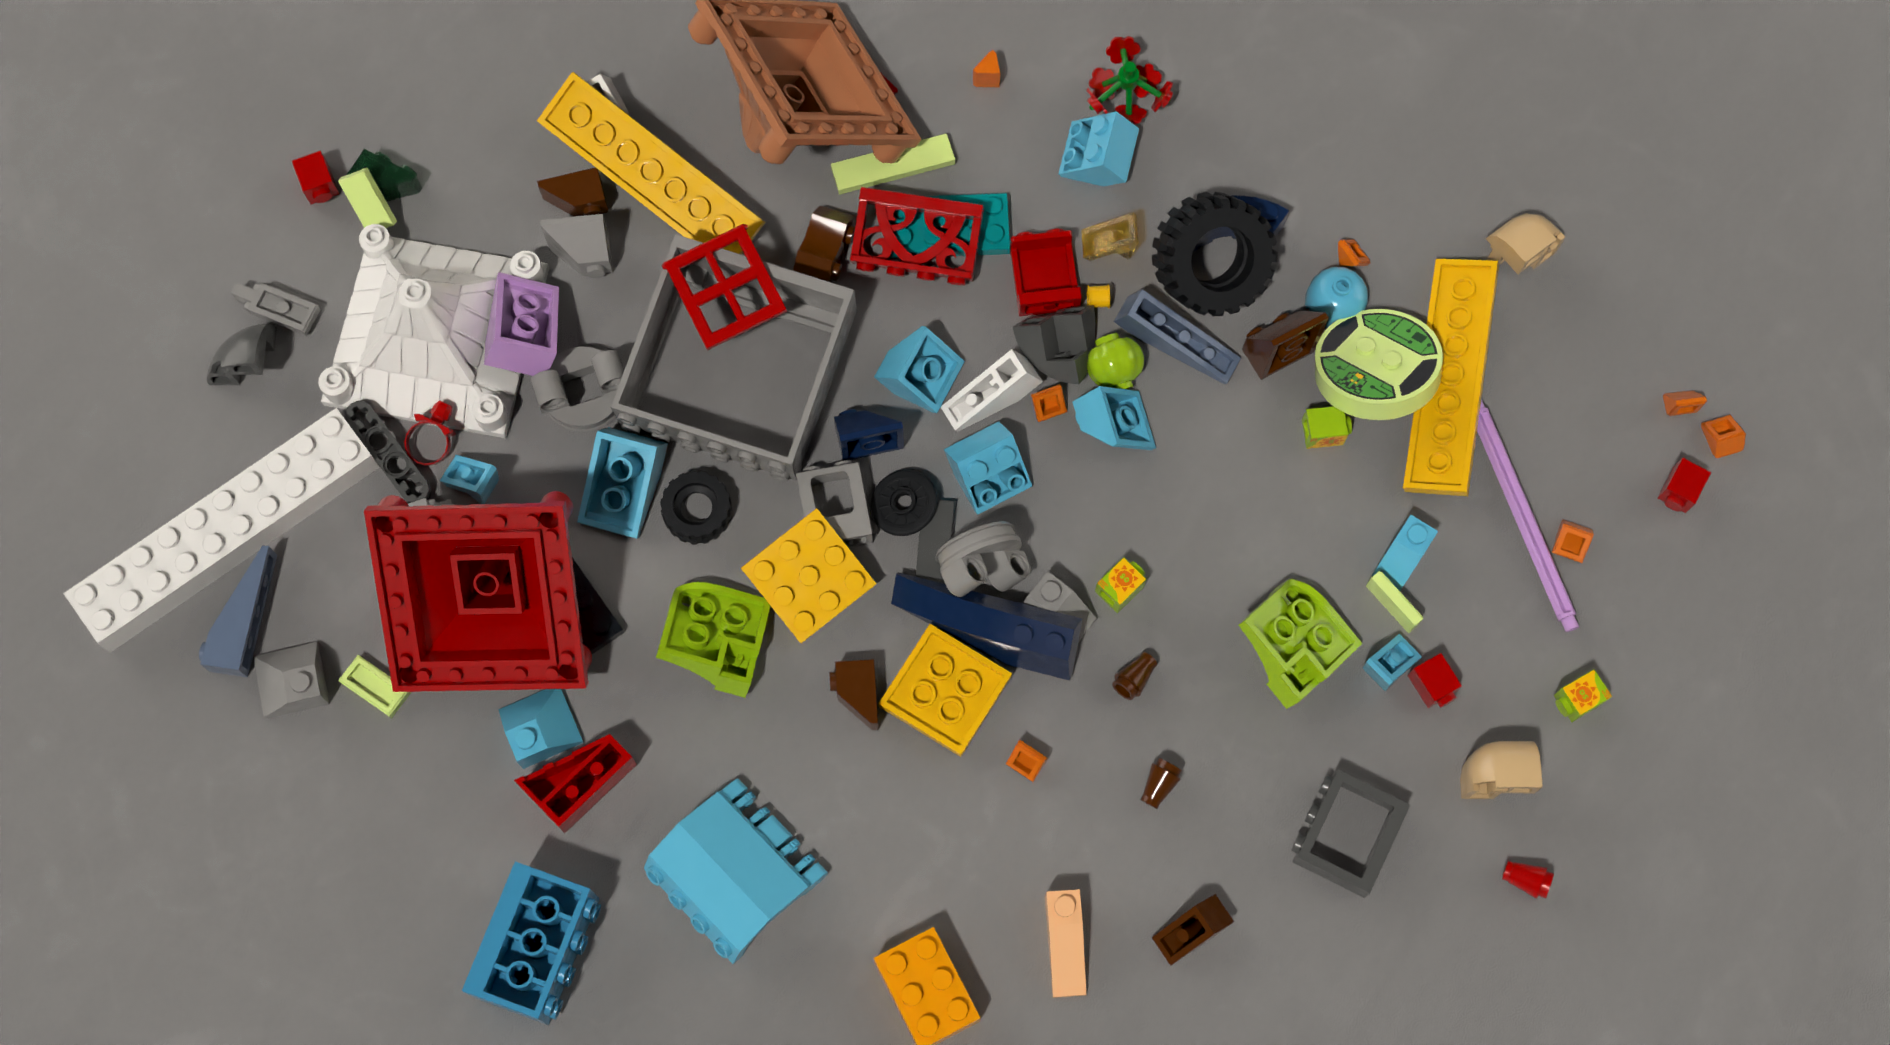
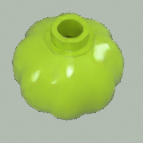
[1087,333,1144,390]

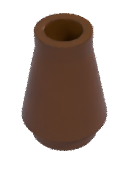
[1112,652,1157,700]
[1140,758,1182,809]

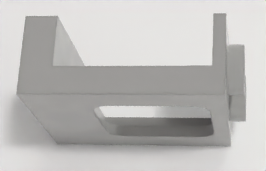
[796,461,873,547]

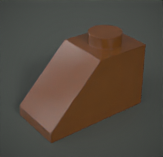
[537,167,609,216]
[829,659,878,730]
[1152,894,1235,966]

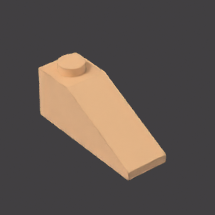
[1045,889,1086,998]

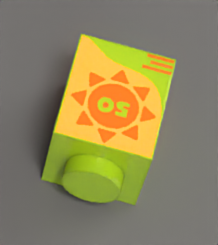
[1302,406,1352,449]
[1095,557,1147,614]
[1554,669,1613,722]

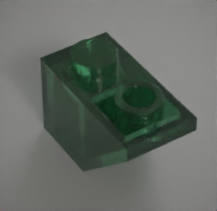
[347,149,422,202]

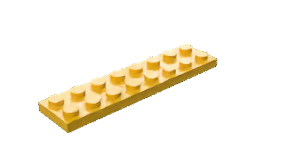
[537,71,766,255]
[1403,259,1499,497]

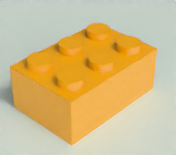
[873,927,981,1045]

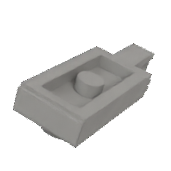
[231,283,320,336]

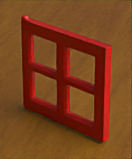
[662,224,787,351]

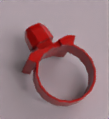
[404,400,456,466]

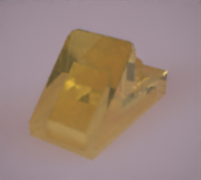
[1081,212,1139,261]

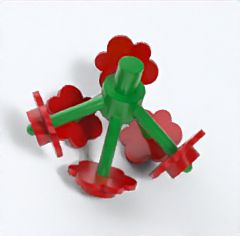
[1086,36,1173,125]

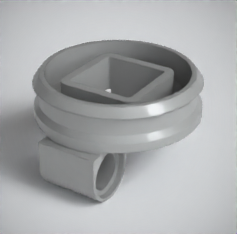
[531,347,624,432]
[935,521,1031,597]

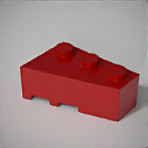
[514,734,637,834]

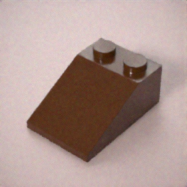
[1242,311,1329,380]

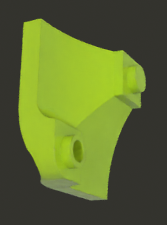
[1238,579,1363,709]
[656,582,770,698]

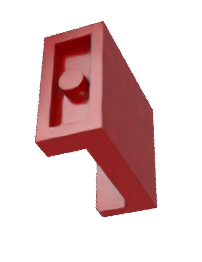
[1010,228,1082,316]

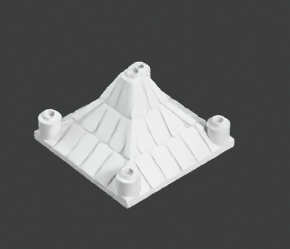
[318,224,549,439]

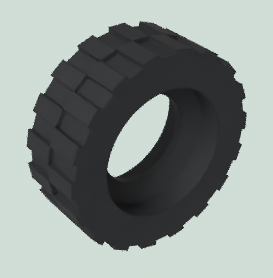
[660,471,732,545]

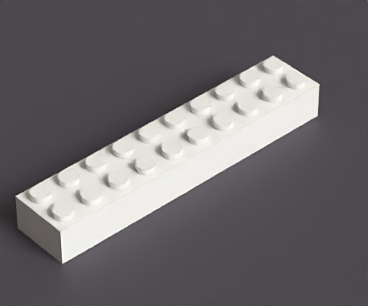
[63,408,380,653]

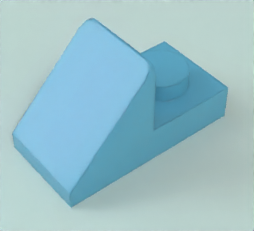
[440,455,499,504]
[1363,634,1422,691]

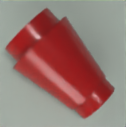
[1502,861,1554,899]

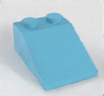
[577,427,668,539]

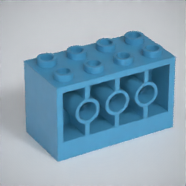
[462,861,601,1025]

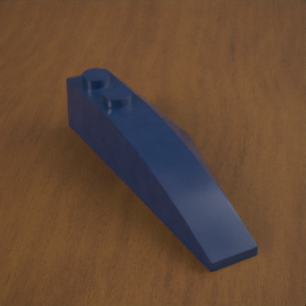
[891,572,1083,681]

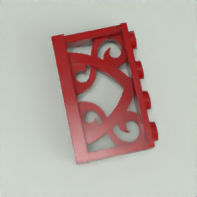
[850,187,984,286]

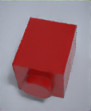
[292,150,339,205]
[1657,458,1711,513]
[1407,653,1462,708]

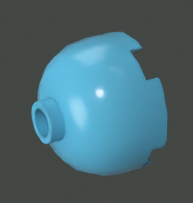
[1305,267,1368,328]

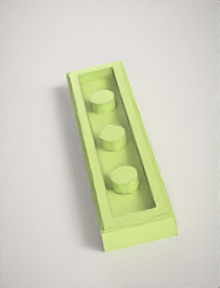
[831,133,955,195]

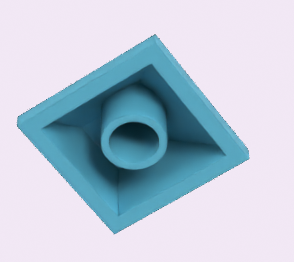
[874,326,965,413]
[1072,386,1156,450]
[498,689,584,769]

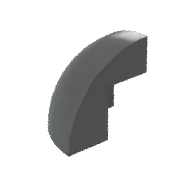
[1013,305,1095,384]
[207,323,277,385]

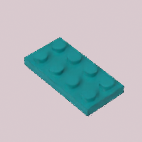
[889,193,1010,258]

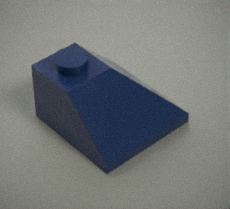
[834,409,904,461]

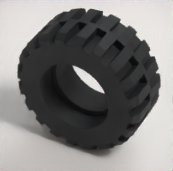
[1152,192,1278,317]

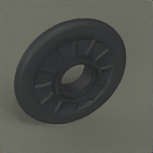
[870,470,938,536]

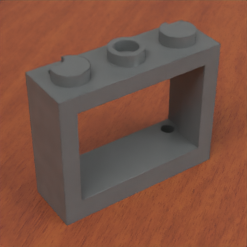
[1291,769,1410,898]

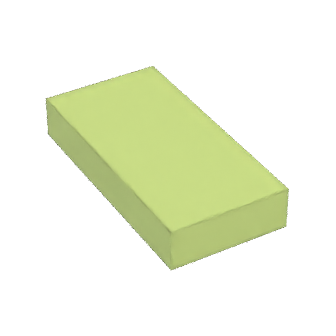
[338,168,397,228]
[1366,571,1423,633]
[338,655,412,719]

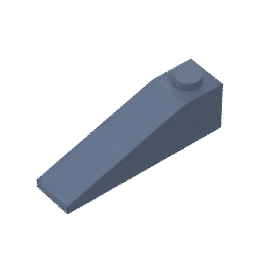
[1113,289,1241,384]
[199,545,277,678]

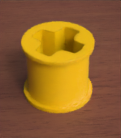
[1087,284,1110,309]

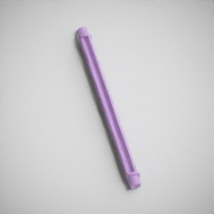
[1477,399,1579,632]

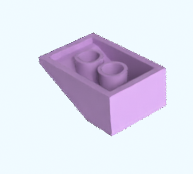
[484,272,559,376]

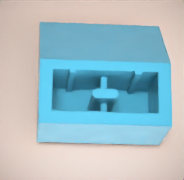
[1058,111,1139,187]
[944,421,1032,515]

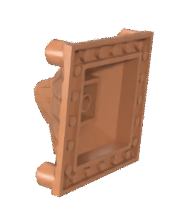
[688,0,922,164]

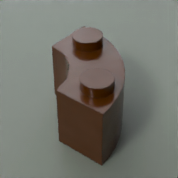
[793,206,855,282]

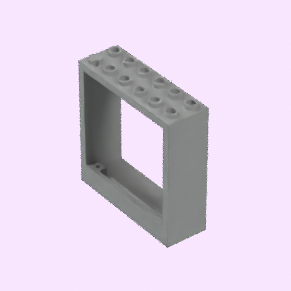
[611,234,857,481]

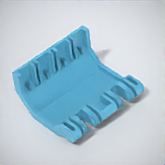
[643,778,828,964]

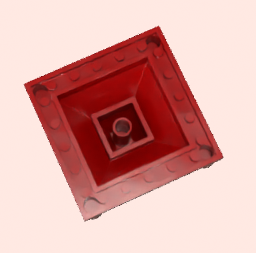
[364,491,592,692]

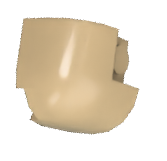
[1486,213,1565,275]
[1460,741,1543,799]

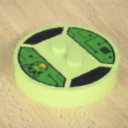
[1315,309,1443,420]

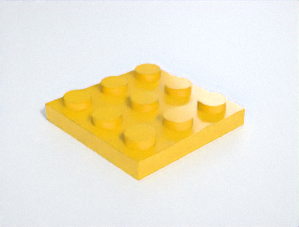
[741,508,877,643]
[878,624,1012,757]

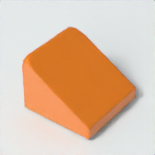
[1663,391,1707,416]
[1701,415,1746,458]
[1551,519,1594,563]

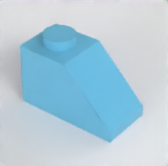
[1372,515,1438,591]

